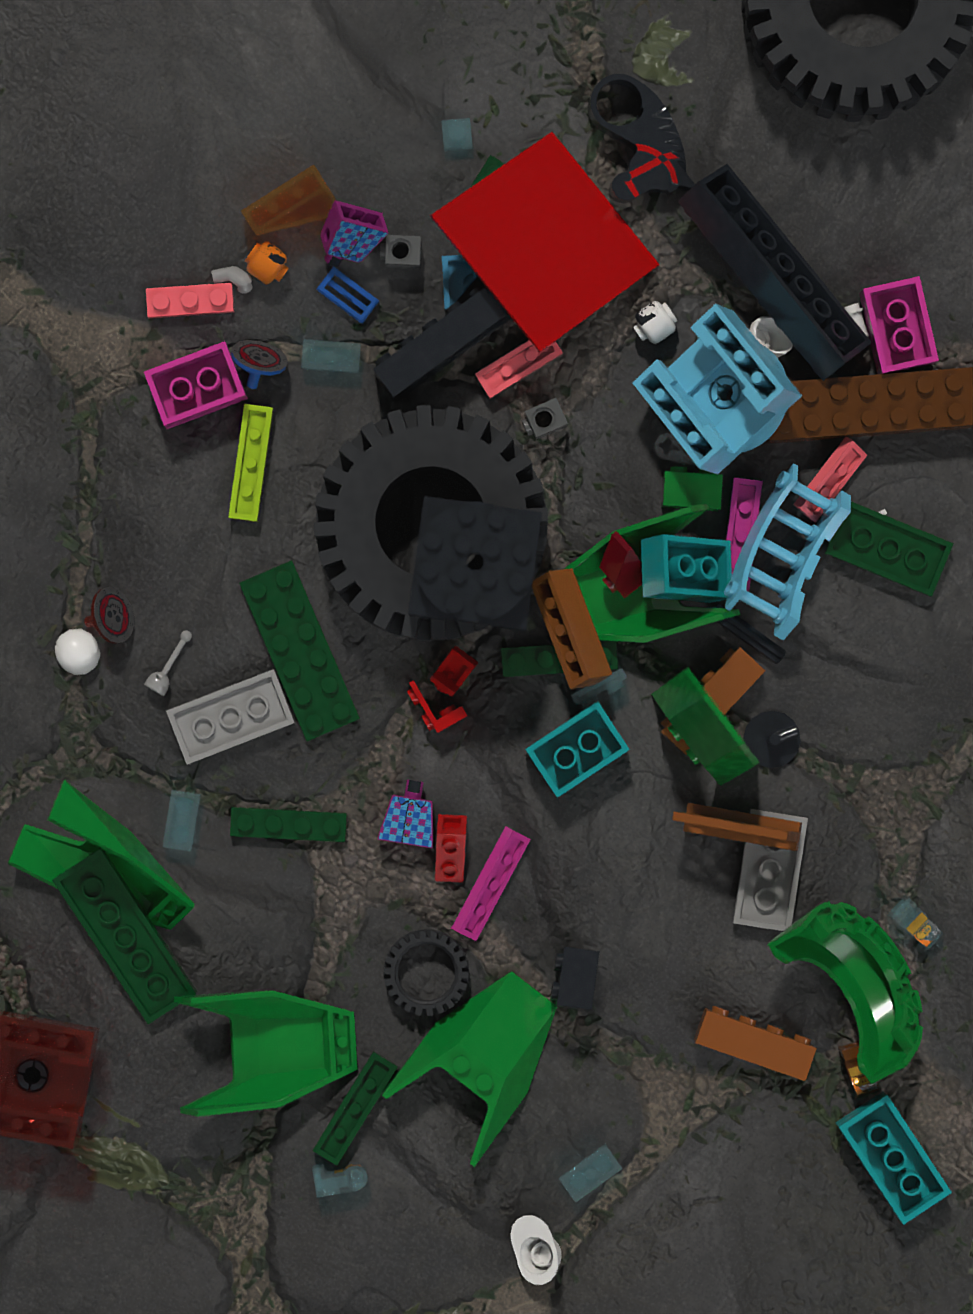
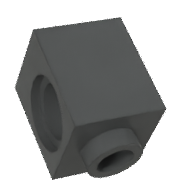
[380,235,421,269]
[521,398,568,440]

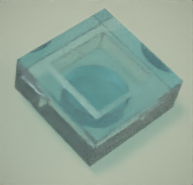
[441,118,473,151]

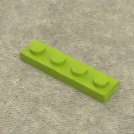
[228,404,273,522]

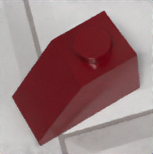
[599,531,642,599]

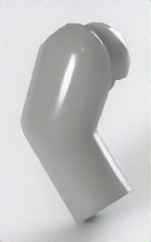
[211,266,253,294]

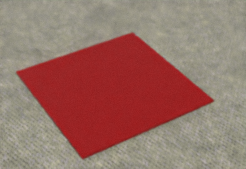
[430,132,660,352]

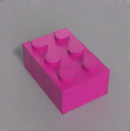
[859,276,939,374]
[144,341,248,429]

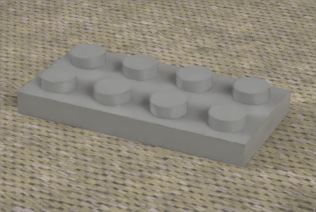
[166,669,295,765]
[732,809,808,931]

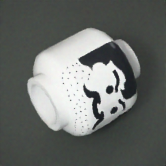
[634,301,678,344]

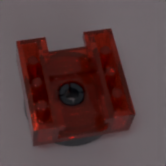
[0,1010,100,1149]

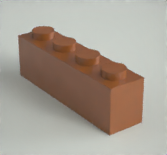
[532,568,613,689]
[660,647,765,755]
[694,1005,817,1081]

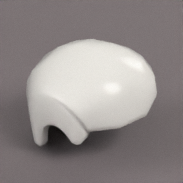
[749,316,793,358]
[55,628,101,675]

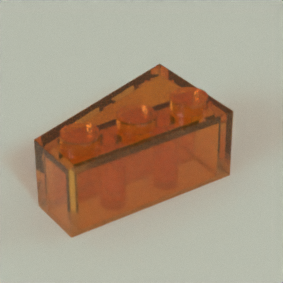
[240,165,336,236]

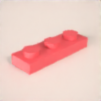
[146,283,234,318]
[475,340,563,399]
[793,437,867,523]

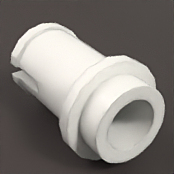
[844,303,869,336]

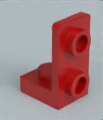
[407,680,467,733]
[435,814,467,883]

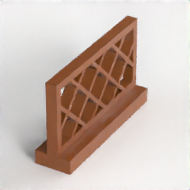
[672,803,802,851]

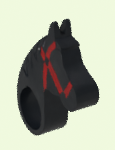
[587,74,695,203]

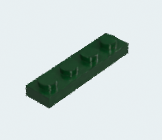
[501,641,618,677]
[230,807,347,842]
[312,1051,398,1166]

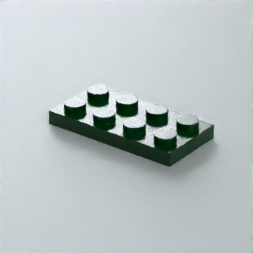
[824,501,954,597]

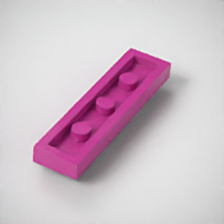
[726,478,763,592]
[451,826,531,941]

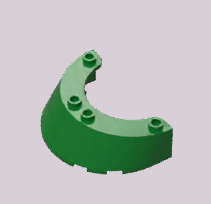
[767,902,923,1084]

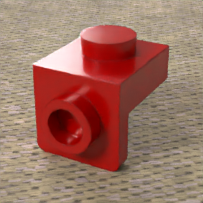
[430,645,478,696]

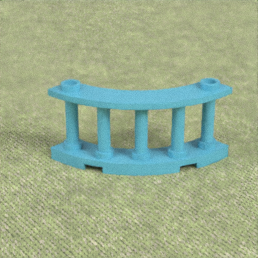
[724,463,851,640]

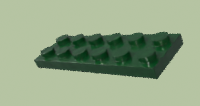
[239,560,360,742]
[52,848,198,1024]

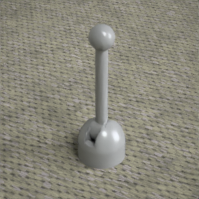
[144,630,192,696]

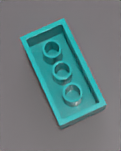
[835,1091,952,1225]

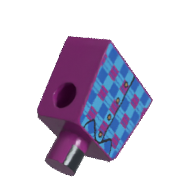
[320,200,389,267]
[378,779,433,848]

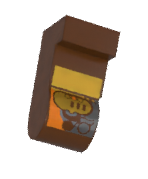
[838,1041,879,1099]

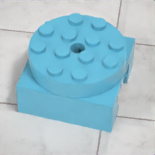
[633,303,802,474]

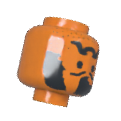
[245,241,289,284]

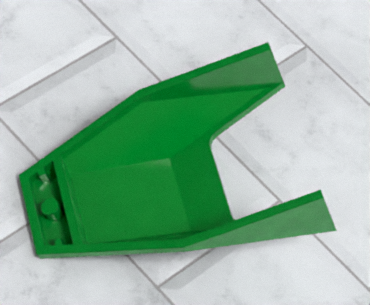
[564,504,740,643]
[651,667,760,786]
[7,780,195,930]
[382,971,557,1167]
[174,990,358,1117]

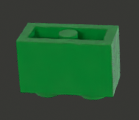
[661,467,723,511]

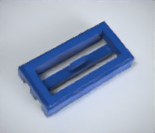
[316,267,380,325]

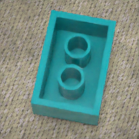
[641,534,732,603]
[525,701,630,798]

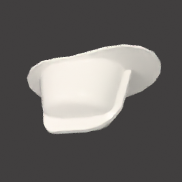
[510,1215,562,1285]

